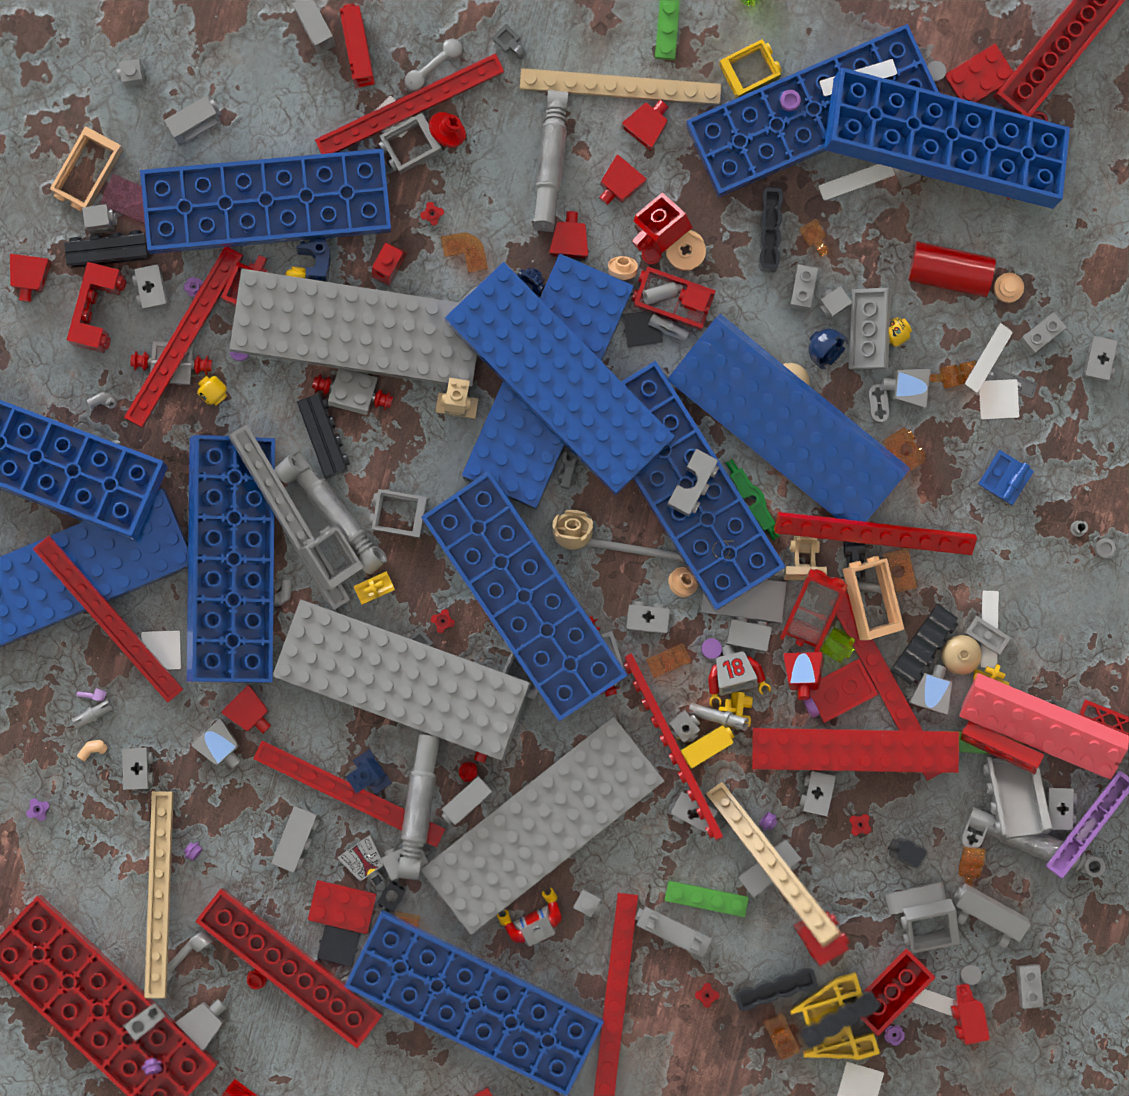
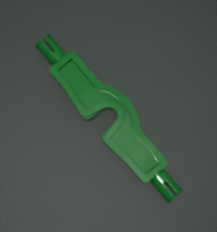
[725,459,780,540]

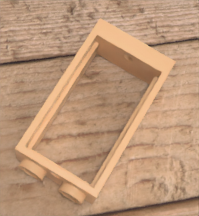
[50,126,123,212]
[842,556,904,640]

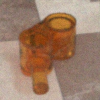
[929,360,977,389]
[959,847,985,887]

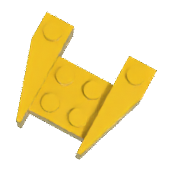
[791,972,880,1060]

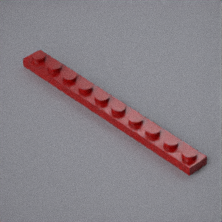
[315,53,504,154]
[124,247,243,429]
[774,512,977,555]
[33,535,183,703]
[829,592,941,781]
[623,653,723,841]
[253,741,446,848]
[594,892,638,1096]

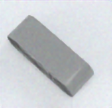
[885,881,947,915]

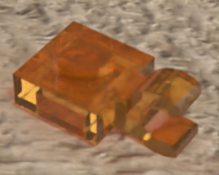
[799,219,829,257]

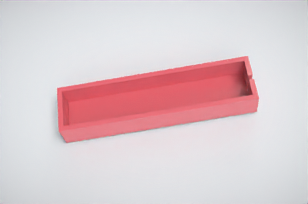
[959,673,1129,780]

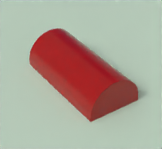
[908,241,996,298]
[861,948,936,1036]

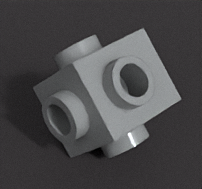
[669,709,701,743]

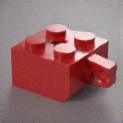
[632,192,693,253]
[221,255,267,307]
[950,983,990,1045]

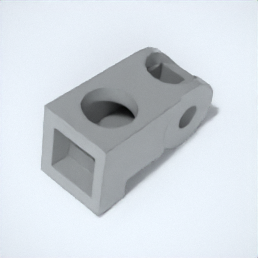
[124,1003,165,1041]

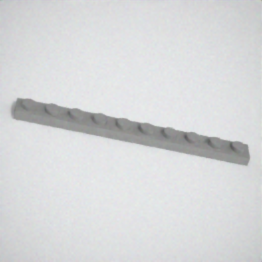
[228,425,350,611]

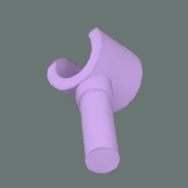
[76,688,107,702]

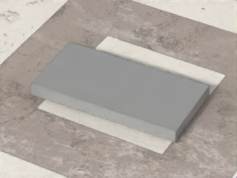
[849,288,892,370]
[701,580,787,623]

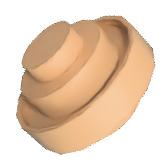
[608,256,638,281]
[994,273,1024,303]
[668,567,698,597]

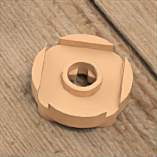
[666,230,706,271]

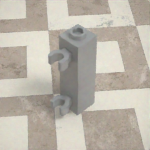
[954,883,1030,948]
[635,906,712,957]

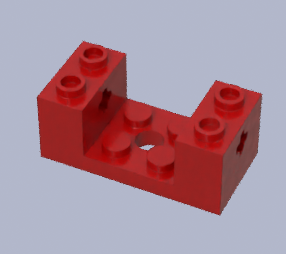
[66,262,127,354]
[793,911,850,966]

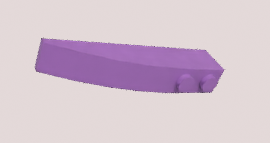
[1046,771,1129,879]

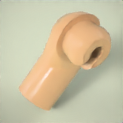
[77,740,107,762]

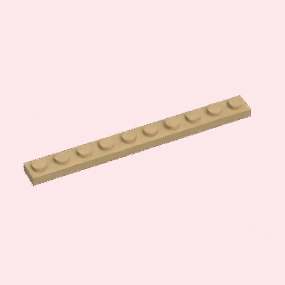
[520,68,721,106]
[706,782,840,947]
[144,792,174,998]

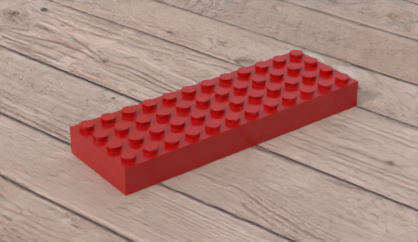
[0,895,219,1096]

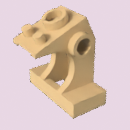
[435,378,479,419]
[784,536,827,581]

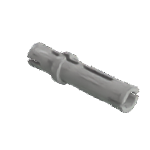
[689,703,749,731]

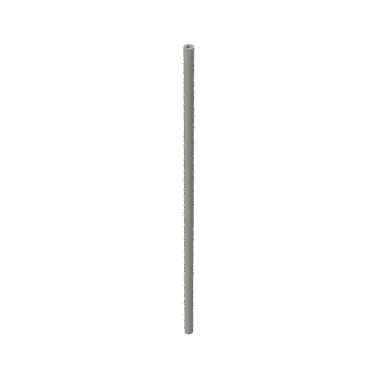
[585,538,881,593]

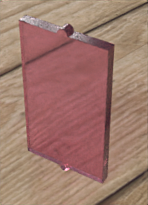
[100,174,145,223]

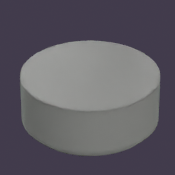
[927,61,946,82]
[1094,538,1116,559]
[960,964,981,985]

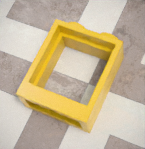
[719,39,782,99]
[680,725,734,768]

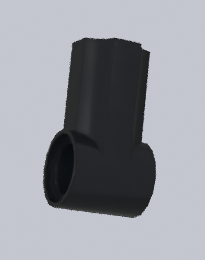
[843,541,866,579]

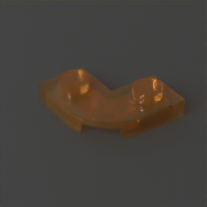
[441,232,488,273]

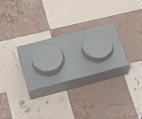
[965,616,1011,655]

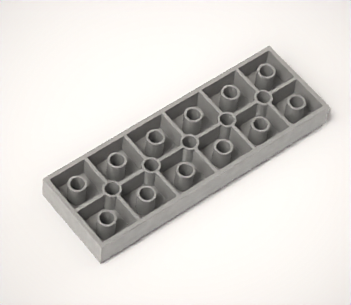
[229,269,477,389]
[273,599,532,760]
[421,717,664,935]

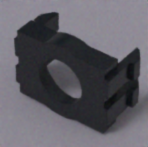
[377,881,406,912]

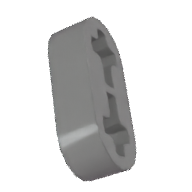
[868,384,889,423]

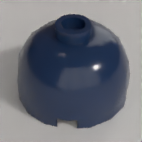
[808,328,848,369]

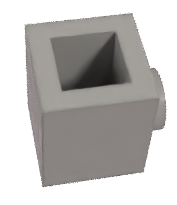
[117,59,145,87]
[819,286,852,319]
[573,889,602,917]

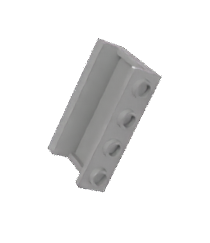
[982,757,1052,841]

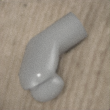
[87,392,117,409]
[273,580,292,607]

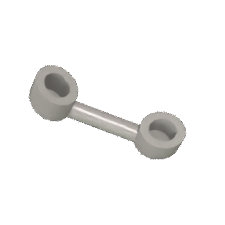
[405,39,463,93]
[167,932,214,987]

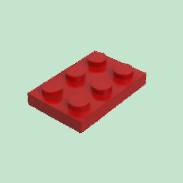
[944,44,1013,103]
[810,659,878,723]
[307,880,377,934]

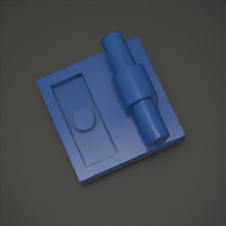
[977,450,1034,506]

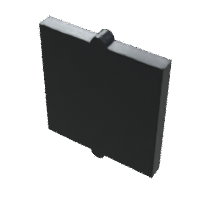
[623,311,663,347]
[317,925,360,967]

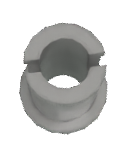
[1070,521,1088,537]

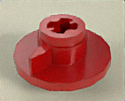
[429,112,466,148]

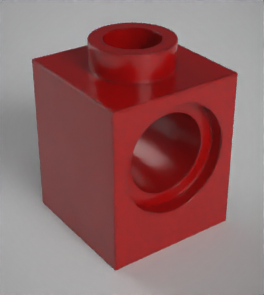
[678,285,711,315]

